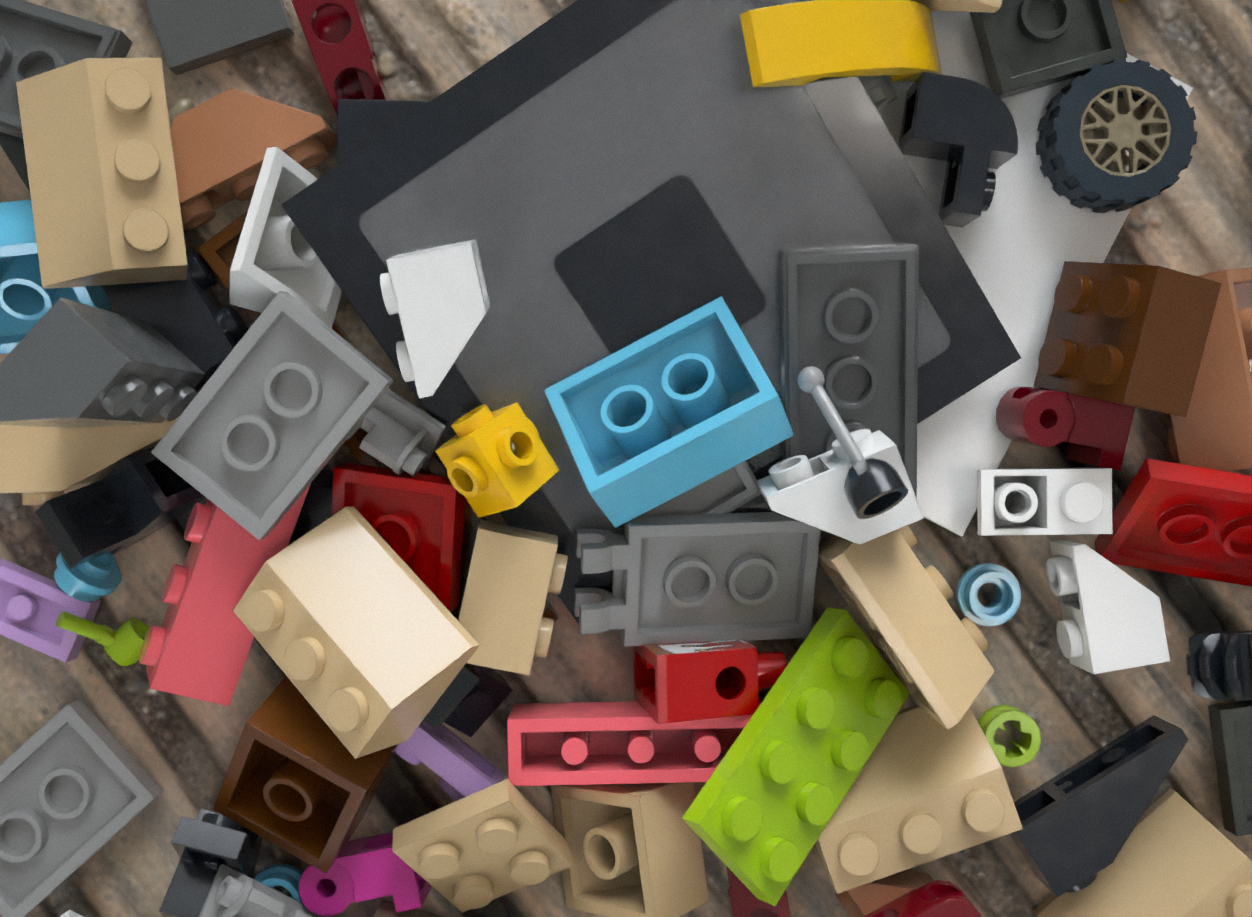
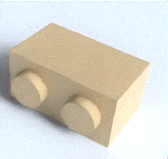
[458,520,568,676]

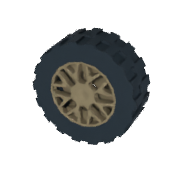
[1035,58,1197,213]

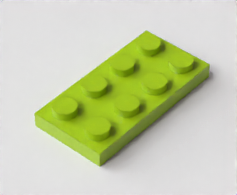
[682,607,910,906]

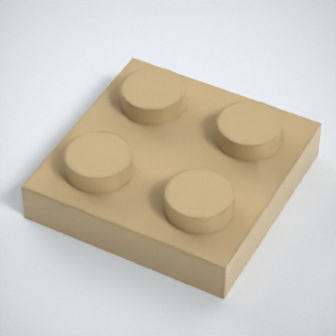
[392,779,573,913]

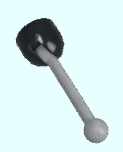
[797,366,908,519]

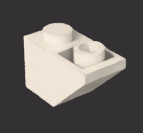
[380,239,491,398]
[757,429,924,545]
[977,467,1113,536]
[1046,540,1170,674]

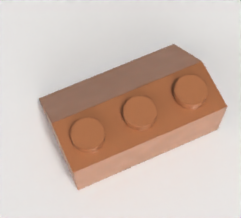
[1167,267,1252,471]

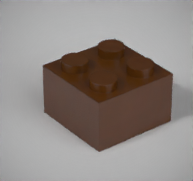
[1034,261,1221,417]
[213,676,399,874]

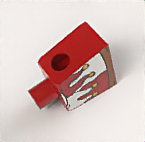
[633,640,787,724]

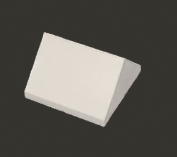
[230,147,342,329]

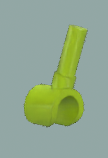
[56,611,150,666]

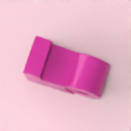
[299,832,432,916]

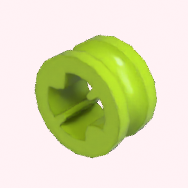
[978,704,1041,767]

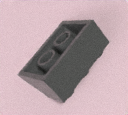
[0,297,206,428]

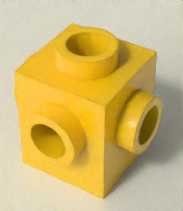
[435,402,560,518]

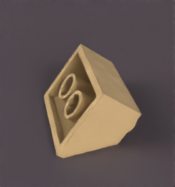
[16,58,188,289]
[233,506,480,759]
[818,525,995,730]
[815,705,1023,894]
[1032,788,1252,917]

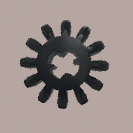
[1186,630,1252,701]

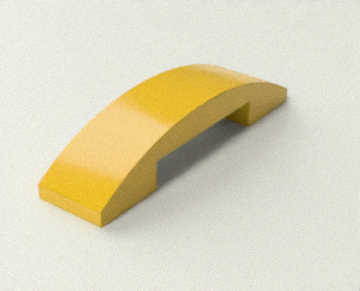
[740,0,942,87]

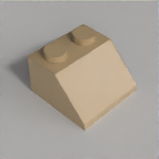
[550,782,709,917]

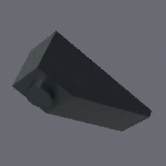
[1010,715,1189,897]

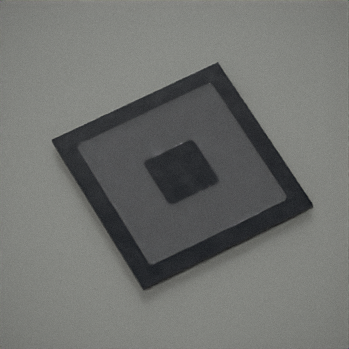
[281,0,1021,624]

